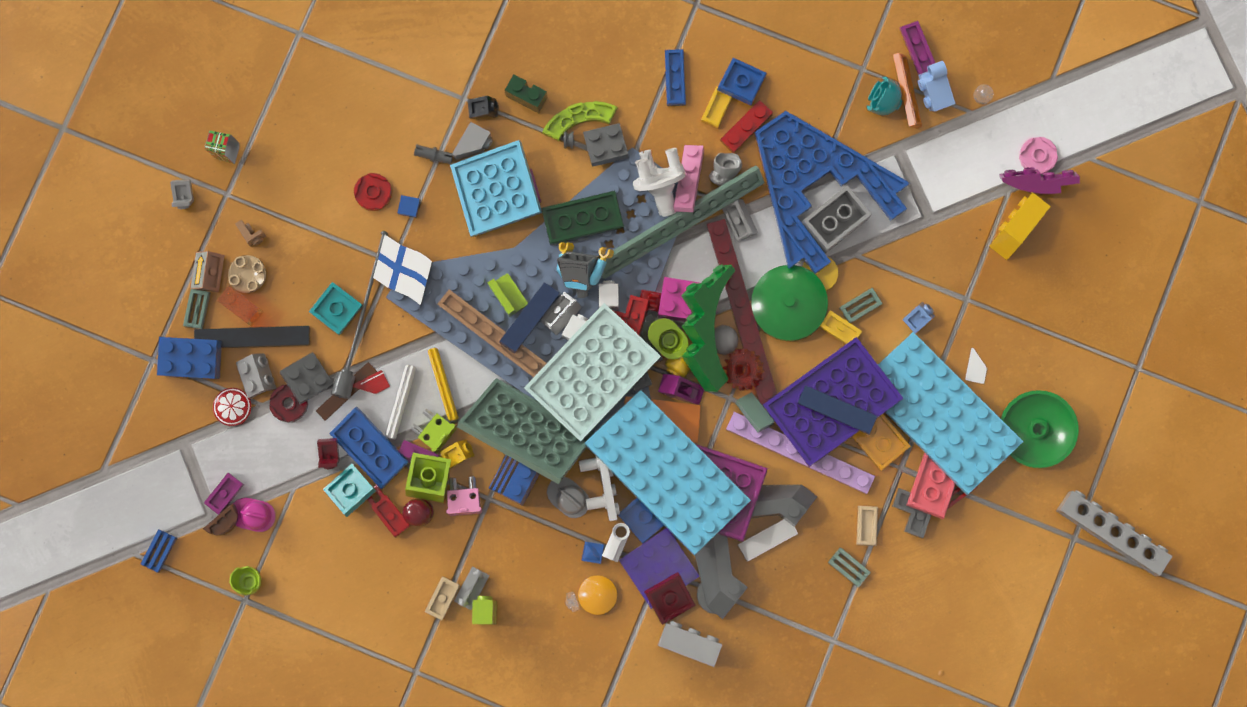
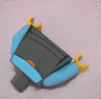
[557,242,614,298]

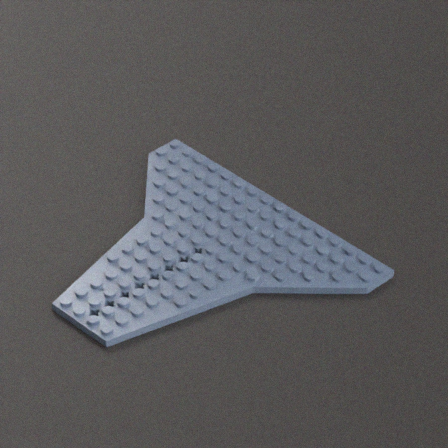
[386,148,678,433]

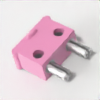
[446,476,482,516]

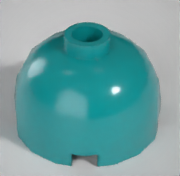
[867,77,902,115]

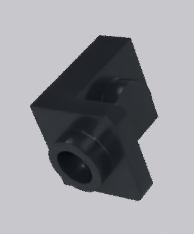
[468,96,499,119]

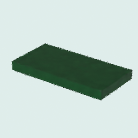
[541,190,624,246]

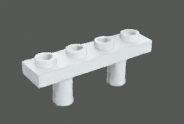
[579,456,620,521]

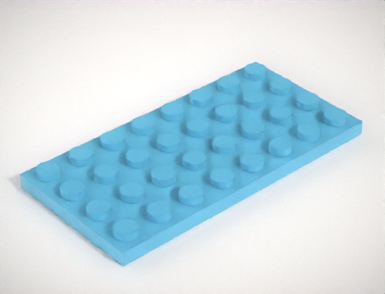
[878,332,1023,495]
[585,390,751,556]

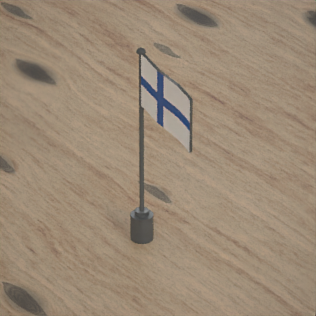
[331,231,433,399]

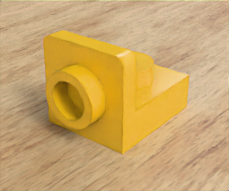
[440,439,474,469]

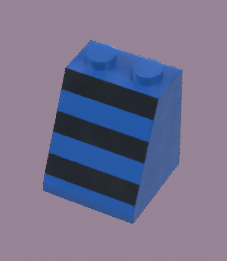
[489,455,540,506]

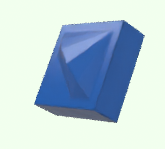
[582,541,604,564]

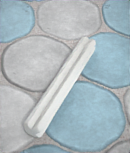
[386,365,416,439]

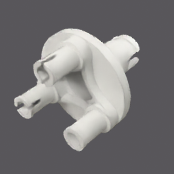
[633,148,686,217]

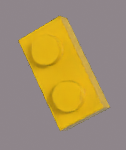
[820,310,862,344]

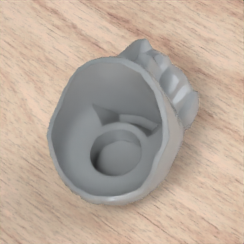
[709,153,742,186]

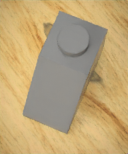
[452,122,493,160]

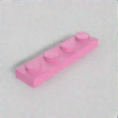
[674,145,704,212]

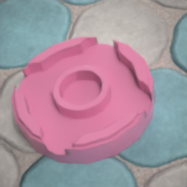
[1019,137,1058,174]

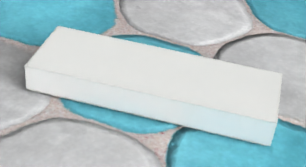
[738,519,798,562]

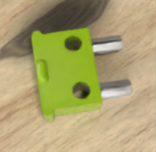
[411,409,457,454]

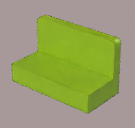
[487,273,528,317]

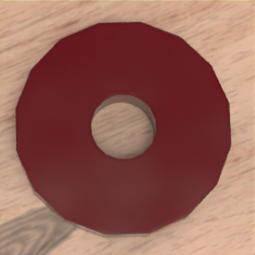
[269,384,308,423]

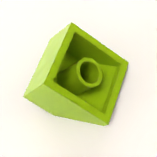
[405,453,451,503]

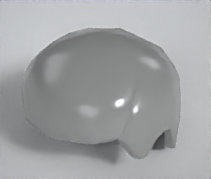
[715,325,738,355]

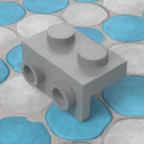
[236,353,276,398]

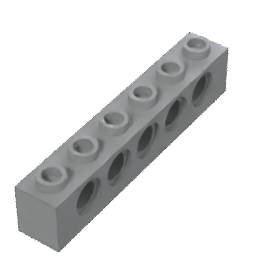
[1056,490,1172,576]

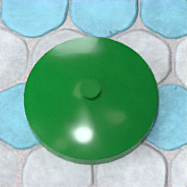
[751,265,828,341]
[1001,390,1079,468]

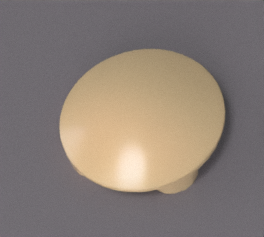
[228,255,266,293]

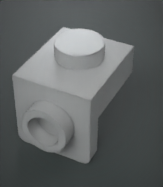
[170,179,194,209]

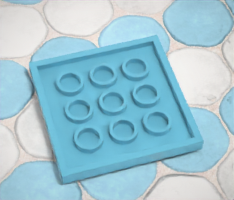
[450,140,542,237]

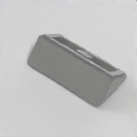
[722,199,758,242]
[540,292,581,335]

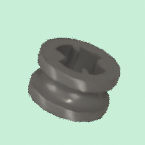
[564,132,574,149]

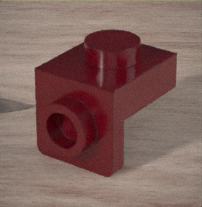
[317,438,340,470]

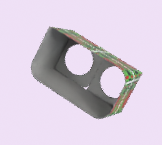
[205,130,240,164]

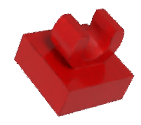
[640,290,662,312]

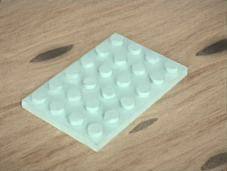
[524,303,661,441]

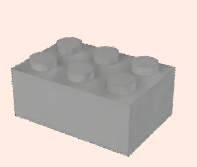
[802,185,872,254]
[658,621,722,667]

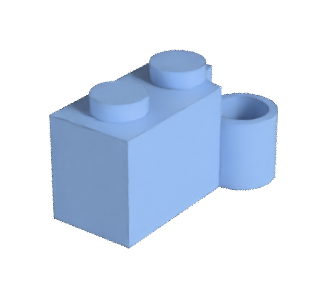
[918,61,955,112]

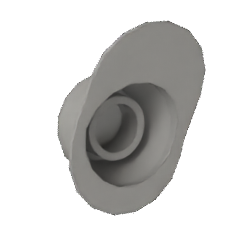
[547,477,589,518]

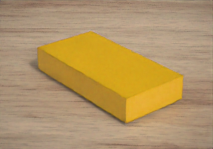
[701,86,732,128]

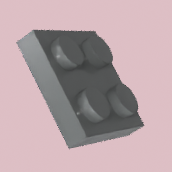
[583,123,629,167]
[280,352,334,405]

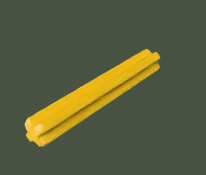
[428,348,458,421]

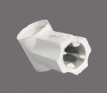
[602,523,630,562]

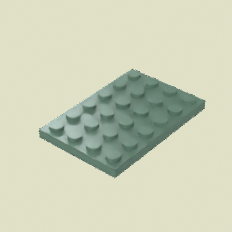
[457,378,594,484]

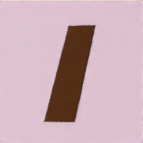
[316,362,377,421]

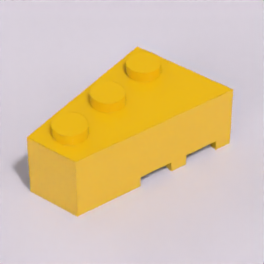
[989,192,1051,260]

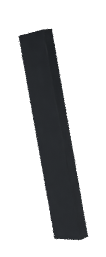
[194,326,310,348]

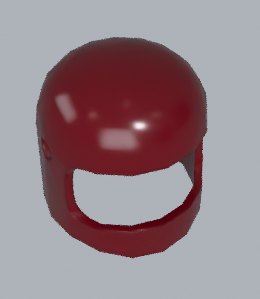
[402,499,434,527]

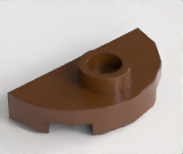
[203,503,238,536]

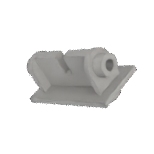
[454,566,490,610]

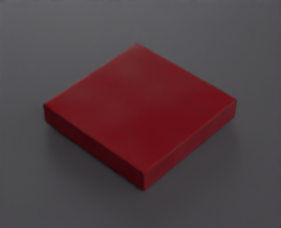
[644,572,696,625]

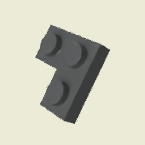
[892,488,931,538]

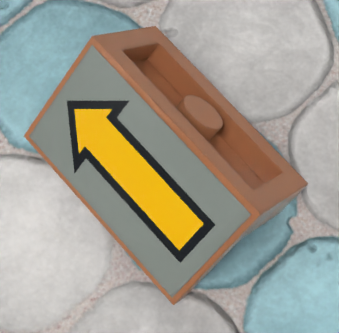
[190,251,224,292]

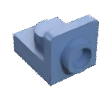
[902,302,935,334]

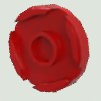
[354,173,392,211]

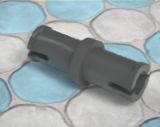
[414,144,453,165]

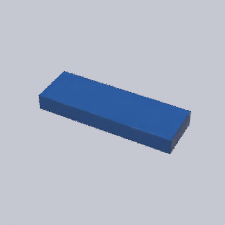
[665,49,686,106]

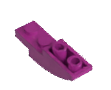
[999,167,1080,194]

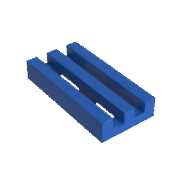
[141,529,177,573]

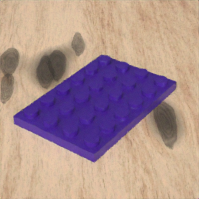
[763,337,903,467]

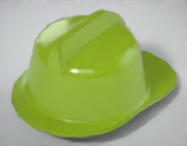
[648,318,689,359]

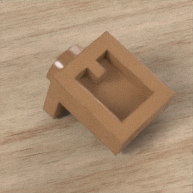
[235,220,266,246]

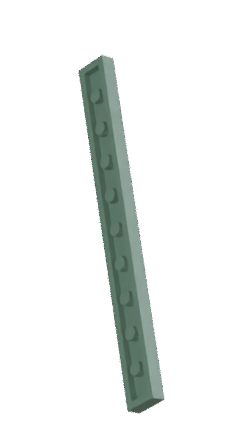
[599,165,765,279]

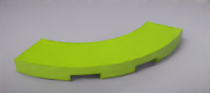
[542,101,618,141]

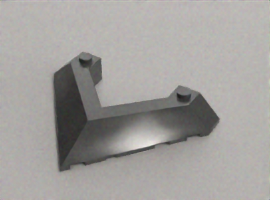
[695,485,817,619]

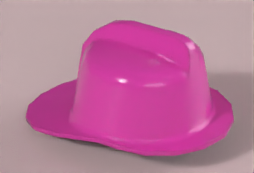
[233,498,276,532]

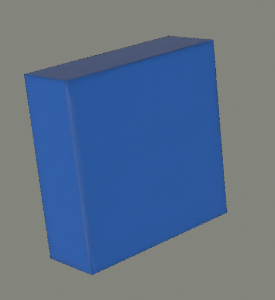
[397,195,420,218]

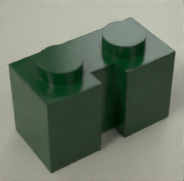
[504,74,548,114]

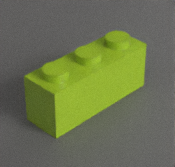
[472,596,497,624]

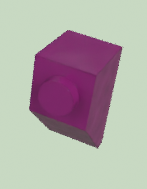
[658,373,704,405]

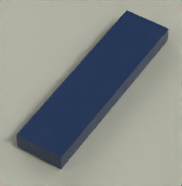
[499,282,560,354]
[798,385,877,435]

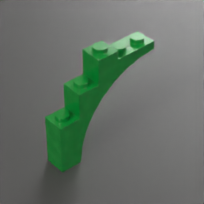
[681,265,735,392]

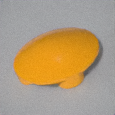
[578,576,617,615]

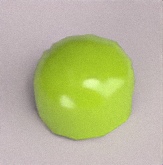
[229,566,262,596]

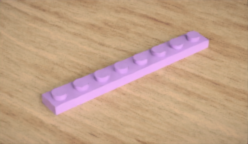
[726,412,875,494]

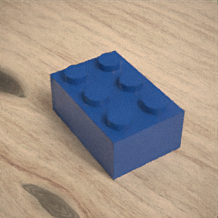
[157,337,222,379]

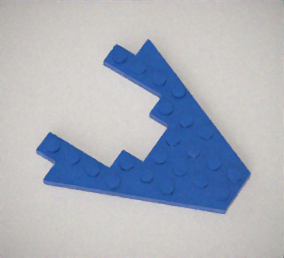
[755,111,909,274]

